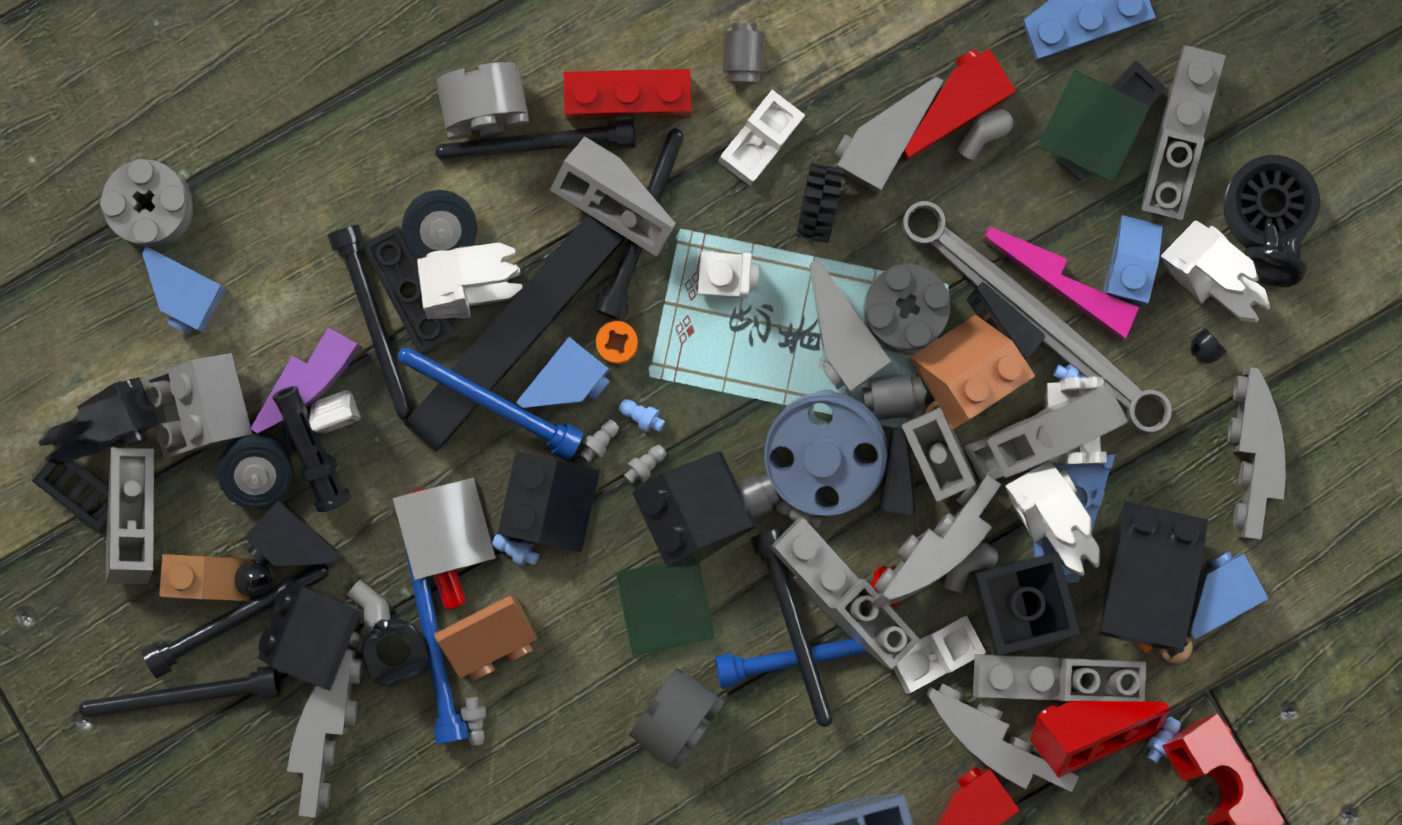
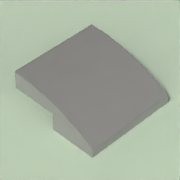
[393,478,496,580]

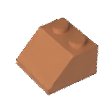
[908,315,1035,429]
[434,594,538,681]

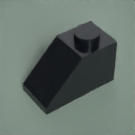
[244,500,345,566]

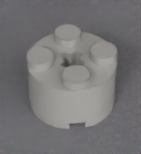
[437,62,530,140]
[100,159,193,247]

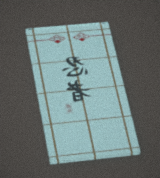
[649,228,949,428]

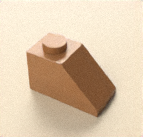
[159,554,254,601]

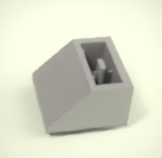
[143,353,252,459]

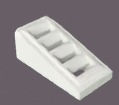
[309,390,361,434]

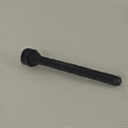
[435,115,636,160]
[593,128,684,321]
[327,224,413,421]
[750,528,833,727]
[141,564,329,679]
[79,665,281,717]

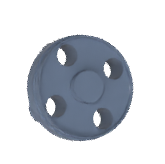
[764,390,890,516]

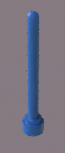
[398,348,583,461]
[406,551,469,745]
[715,630,915,689]

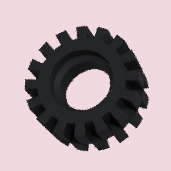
[796,162,844,243]

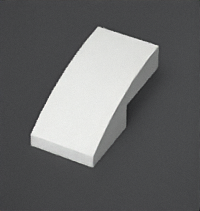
[718,90,805,187]
[893,615,986,694]

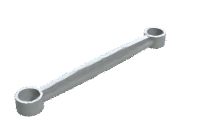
[902,201,1172,433]

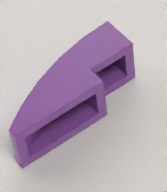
[250,328,361,434]

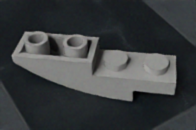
[1141,44,1226,220]
[1227,367,1286,539]
[964,383,1128,480]
[871,475,1001,609]
[769,518,920,669]
[287,648,362,818]
[973,654,1146,701]
[926,684,1079,792]

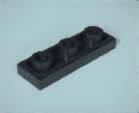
[362,226,458,356]

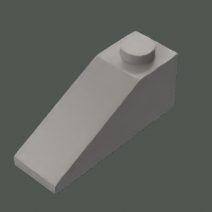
[833,76,944,194]
[550,137,676,256]
[809,258,892,393]
[106,447,154,584]

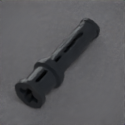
[272,386,351,512]

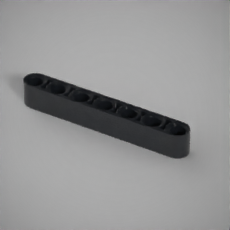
[404,214,626,453]

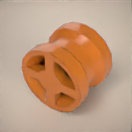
[596,321,638,365]

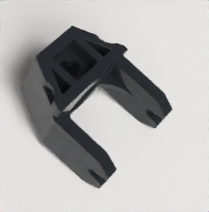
[38,377,159,465]

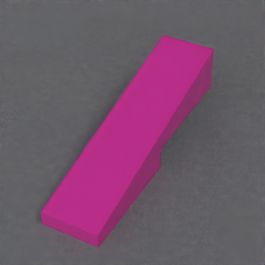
[982,227,1139,341]

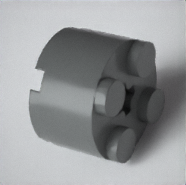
[863,264,950,351]
[629,668,725,770]

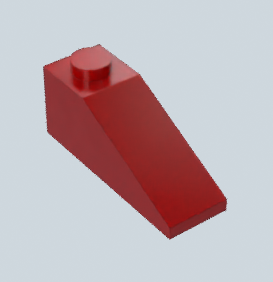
[902,48,1016,162]
[1030,701,1170,778]
[935,766,1020,825]

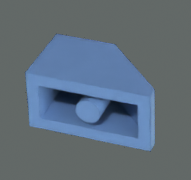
[1102,215,1163,307]
[142,246,227,335]
[516,337,610,409]
[1187,551,1269,640]

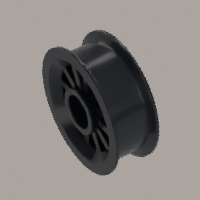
[1223,155,1320,248]

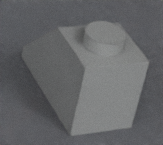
[901,407,976,502]

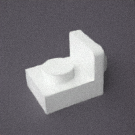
[698,252,759,298]

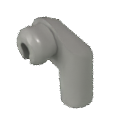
[957,109,1013,160]
[943,542,999,594]
[347,580,390,642]

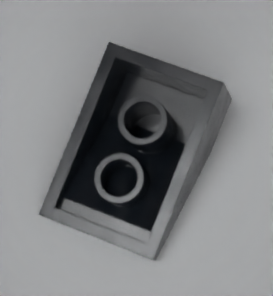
[1099,501,1208,653]

